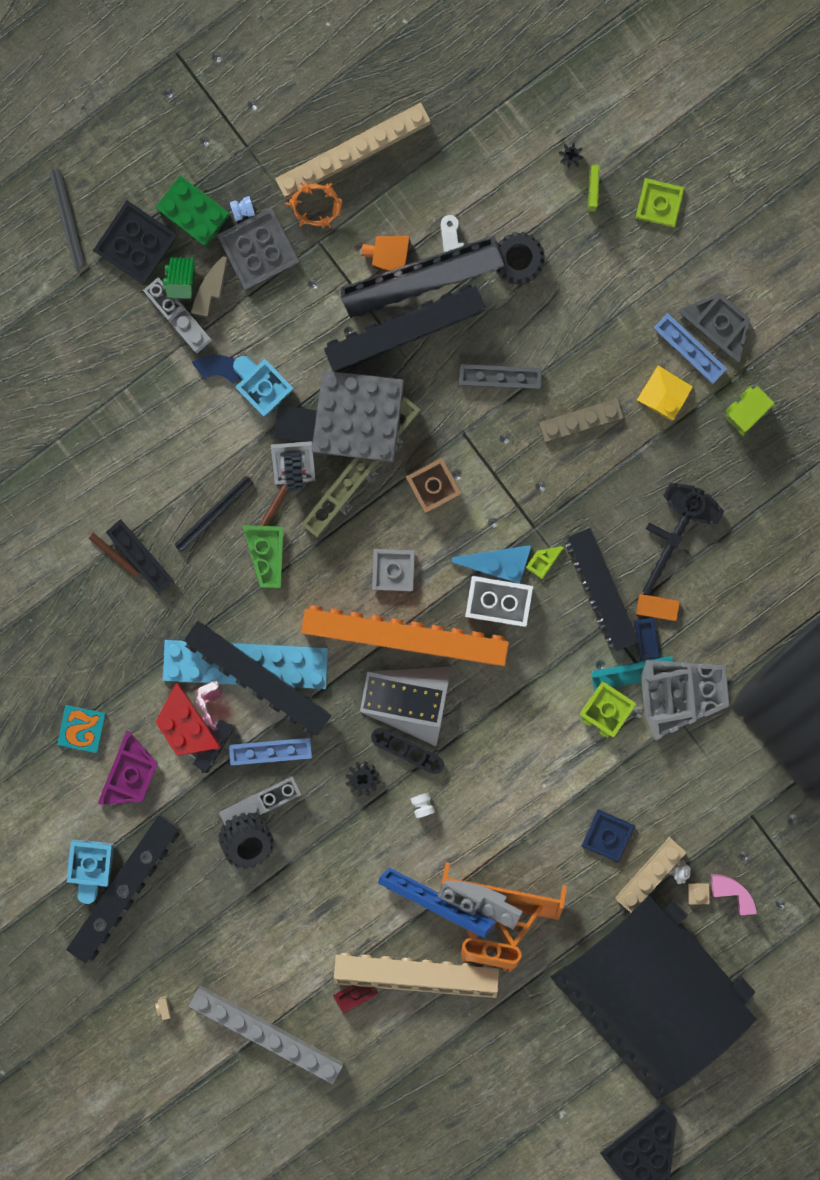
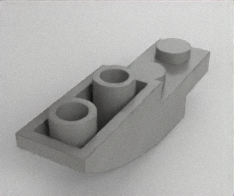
[143,277,212,353]
[219,777,301,825]
[437,880,522,929]

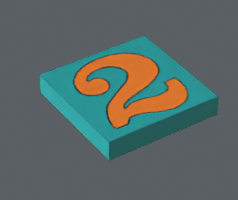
[57,705,106,753]

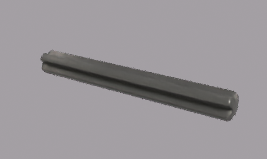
[50,169,85,268]

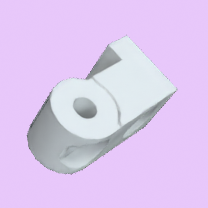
[441,215,464,252]

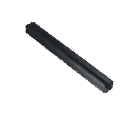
[174,476,253,552]

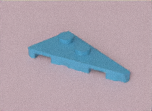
[451,545,531,584]

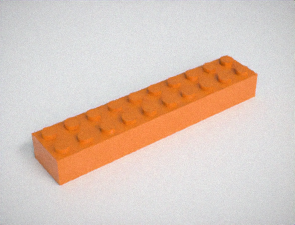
[301,605,508,666]

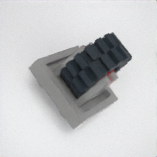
[271,441,315,491]

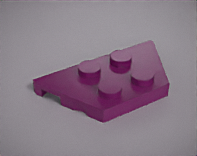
[97,730,158,805]

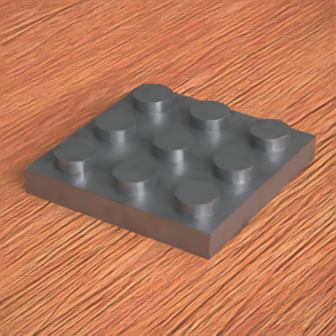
[217,207,300,290]

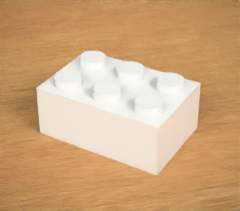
[465,576,533,627]

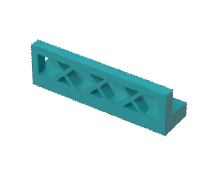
[590,656,673,691]

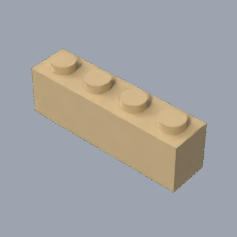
[615,837,687,913]

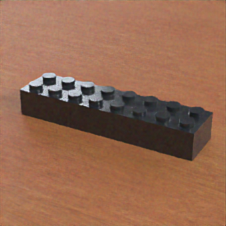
[323,284,486,372]

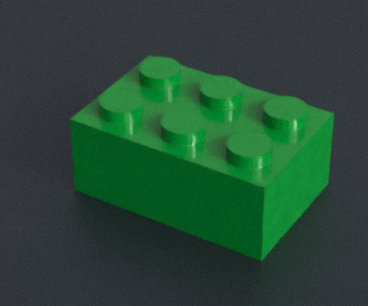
[155,175,231,248]

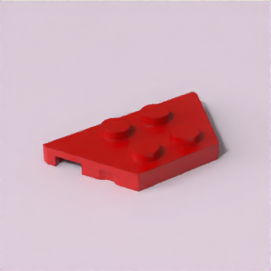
[155,683,221,756]

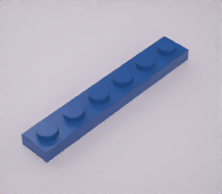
[378,868,495,938]

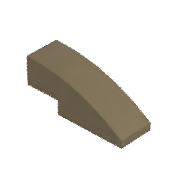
[191,257,228,318]

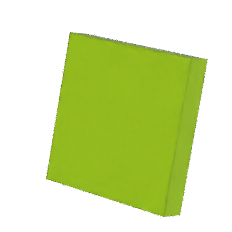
[587,165,600,212]
[635,178,685,228]

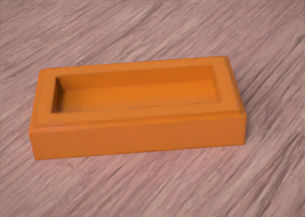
[636,594,680,621]

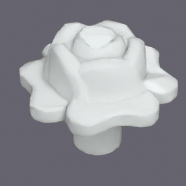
[669,860,691,884]

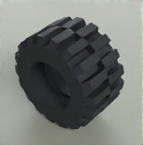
[496,232,545,285]
[218,812,274,869]

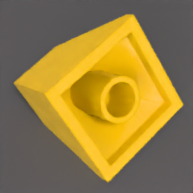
[637,366,693,422]

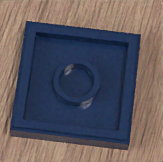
[581,809,635,863]

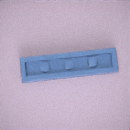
[653,313,727,384]
[229,738,312,765]

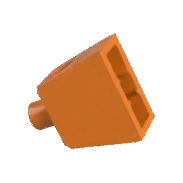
[361,236,410,272]

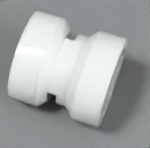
[410,793,435,818]

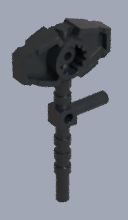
[642,483,724,595]

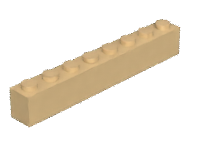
[275,103,430,199]
[334,953,499,998]

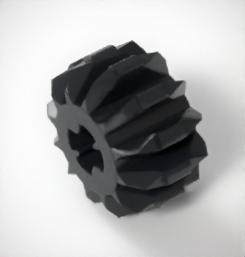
[346,761,380,796]

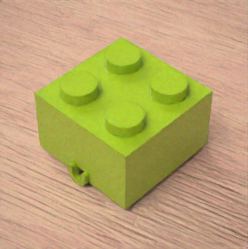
[724,386,775,436]

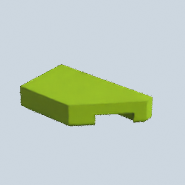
[526,546,564,579]

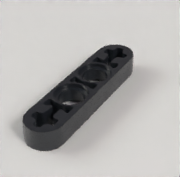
[371,728,444,774]

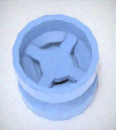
[230,196,255,221]

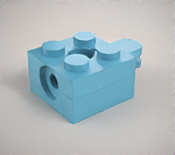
[233,356,294,418]
[67,839,114,904]

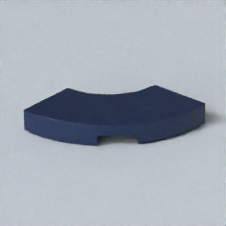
[192,355,241,384]

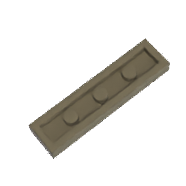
[539,399,623,442]

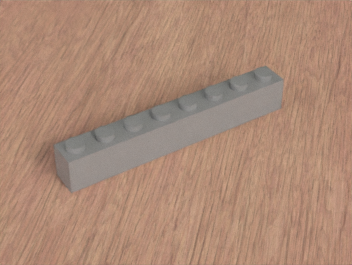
[189,985,343,1084]

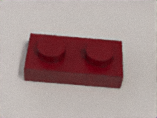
[333,985,379,1014]

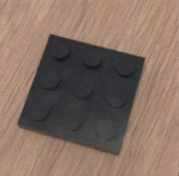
[93,200,178,286]

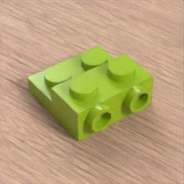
[579,681,636,738]

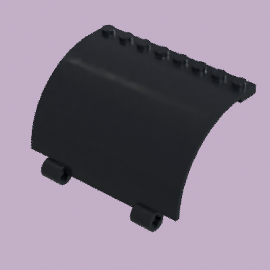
[551,895,757,1100]

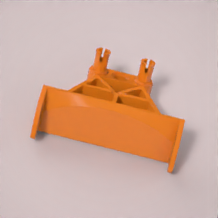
[440,862,567,972]

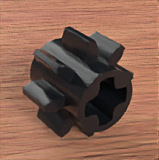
[558,143,584,169]

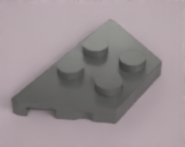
[678,293,750,363]

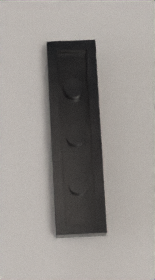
[105,519,174,594]

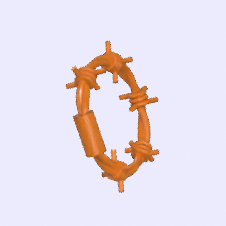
[285,182,342,228]

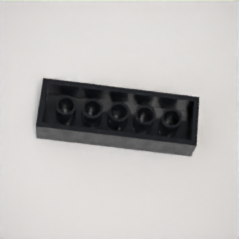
[564,528,639,651]

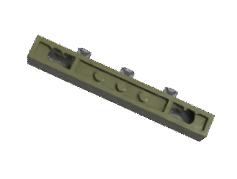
[301,397,420,538]

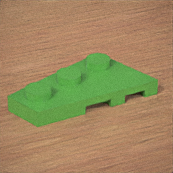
[242,525,283,588]

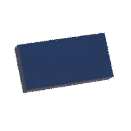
[633,617,660,661]

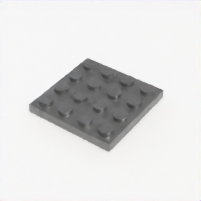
[312,371,404,462]

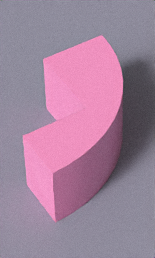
[711,874,757,915]

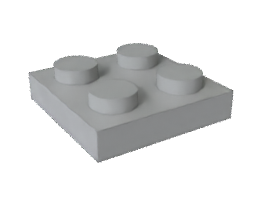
[372,549,415,591]

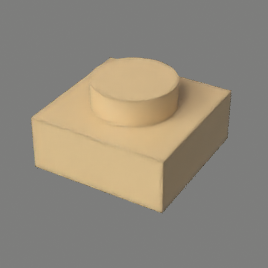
[688,883,709,905]
[155,996,172,1020]

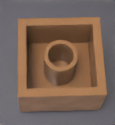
[406,458,461,514]

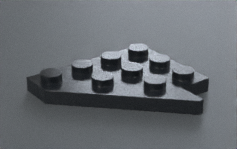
[600,1101,677,1180]

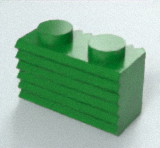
[163,257,195,299]

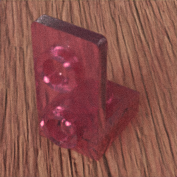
[194,680,224,731]

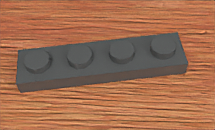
[459,364,542,389]

